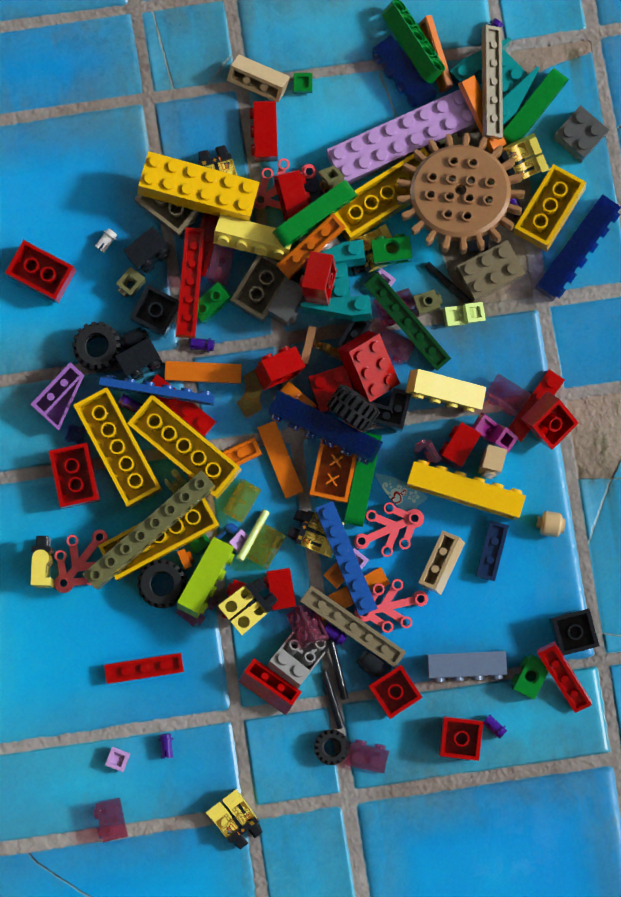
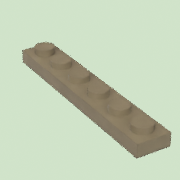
[482,24,503,140]
[300,585,406,668]

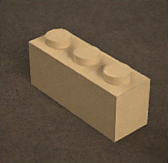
[227,55,290,102]
[477,444,507,480]
[418,530,465,595]

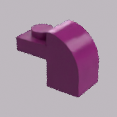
[471,413,519,453]

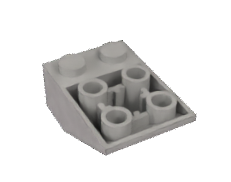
[266,621,329,688]

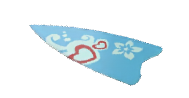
[375,474,427,517]

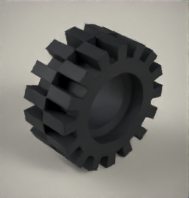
[314,729,349,765]

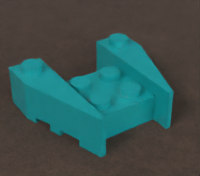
[450,38,539,128]
[299,240,373,322]

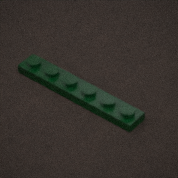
[363,271,451,371]

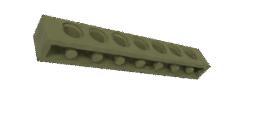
[83,470,216,590]

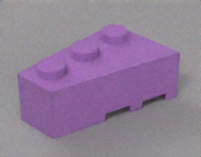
[31,362,84,430]

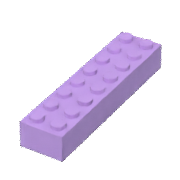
[327,89,478,185]

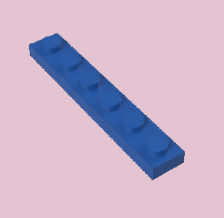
[99,375,215,406]
[314,501,378,616]

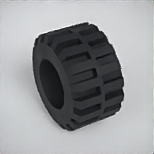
[72,322,123,372]
[327,385,380,432]
[137,559,187,609]

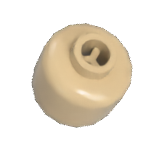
[536,511,566,537]

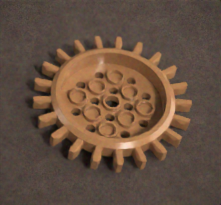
[397,133,525,254]

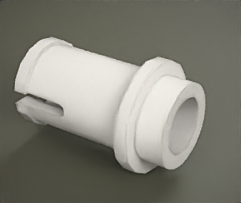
[94,228,117,253]

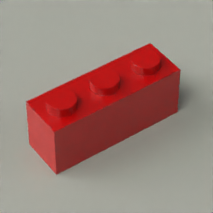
[250,101,278,162]
[238,658,302,715]

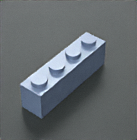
[427,651,507,682]

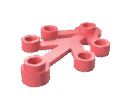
[253,158,317,211]
[354,502,424,557]
[54,530,108,593]
[354,579,428,633]

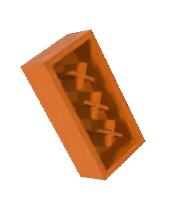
[309,419,362,504]

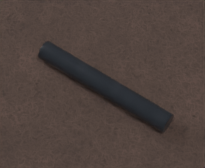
[424,262,471,304]
[327,641,349,700]
[320,671,345,729]

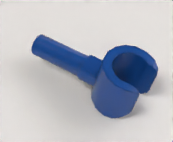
[215,523,238,539]

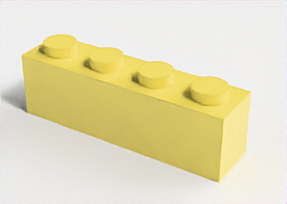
[213,214,293,260]
[406,369,486,413]

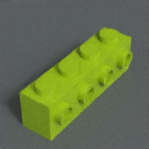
[177,537,236,619]

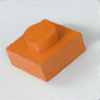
[177,549,194,570]
[323,562,344,589]

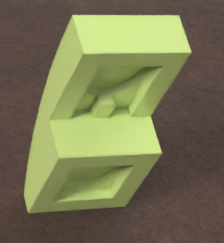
[442,302,486,327]

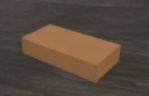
[301,326,316,367]

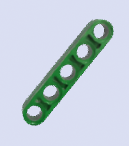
[382,0,445,83]
[503,68,569,146]
[272,180,358,248]
[344,432,382,527]

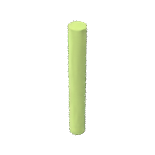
[236,510,270,562]

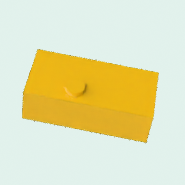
[514,164,586,252]

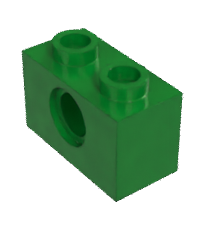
[371,234,412,267]
[197,282,233,323]
[511,654,549,700]

